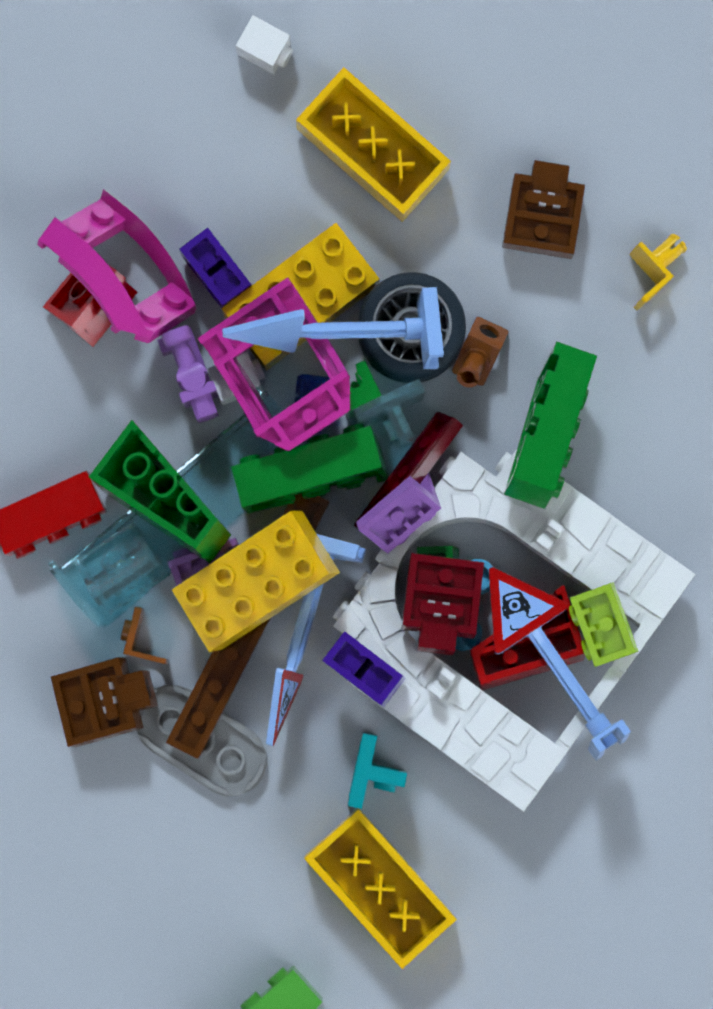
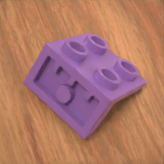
[356,473,441,554]

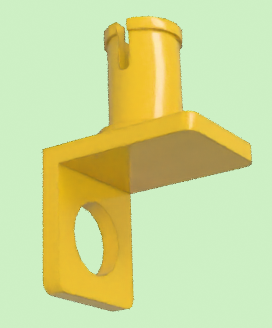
[629,233,687,311]

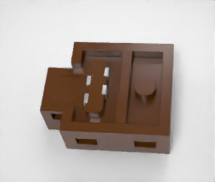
[502,160,585,259]
[51,657,158,748]

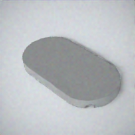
[137,685,267,796]

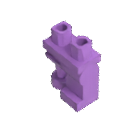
[157,325,219,424]

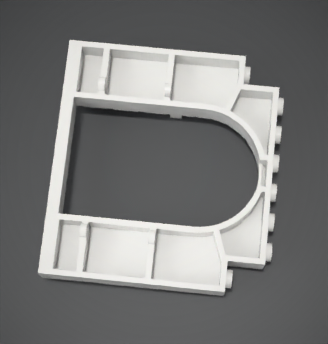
[333,449,695,812]

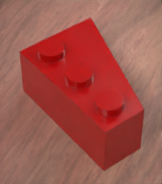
[470,585,585,691]

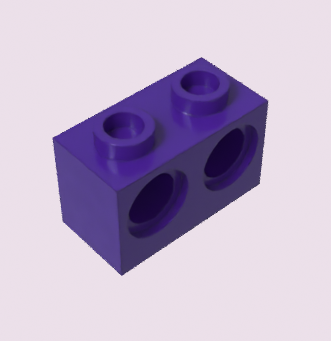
[179,227,252,308]
[322,631,406,708]

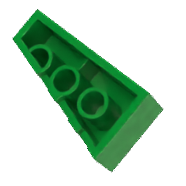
[504,341,597,509]
[89,420,231,564]
[231,424,389,514]

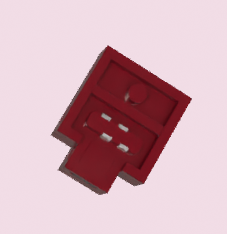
[401,553,484,655]

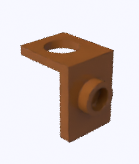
[120,606,169,665]

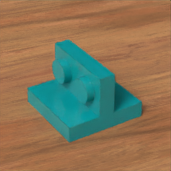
[347,732,407,809]

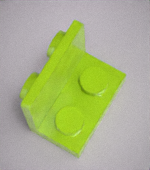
[569,582,639,667]

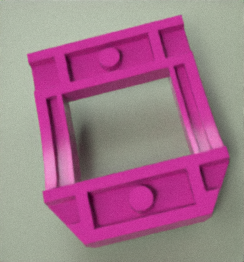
[37,189,197,343]
[197,277,351,451]

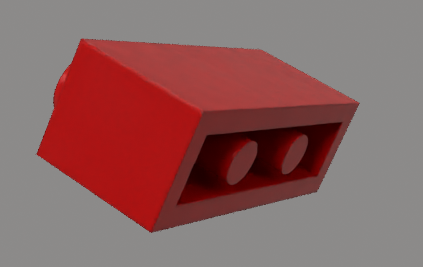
[0,470,107,559]

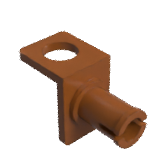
[452,317,509,388]

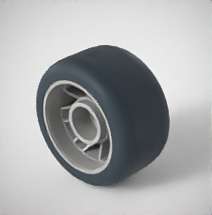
[358,272,466,383]

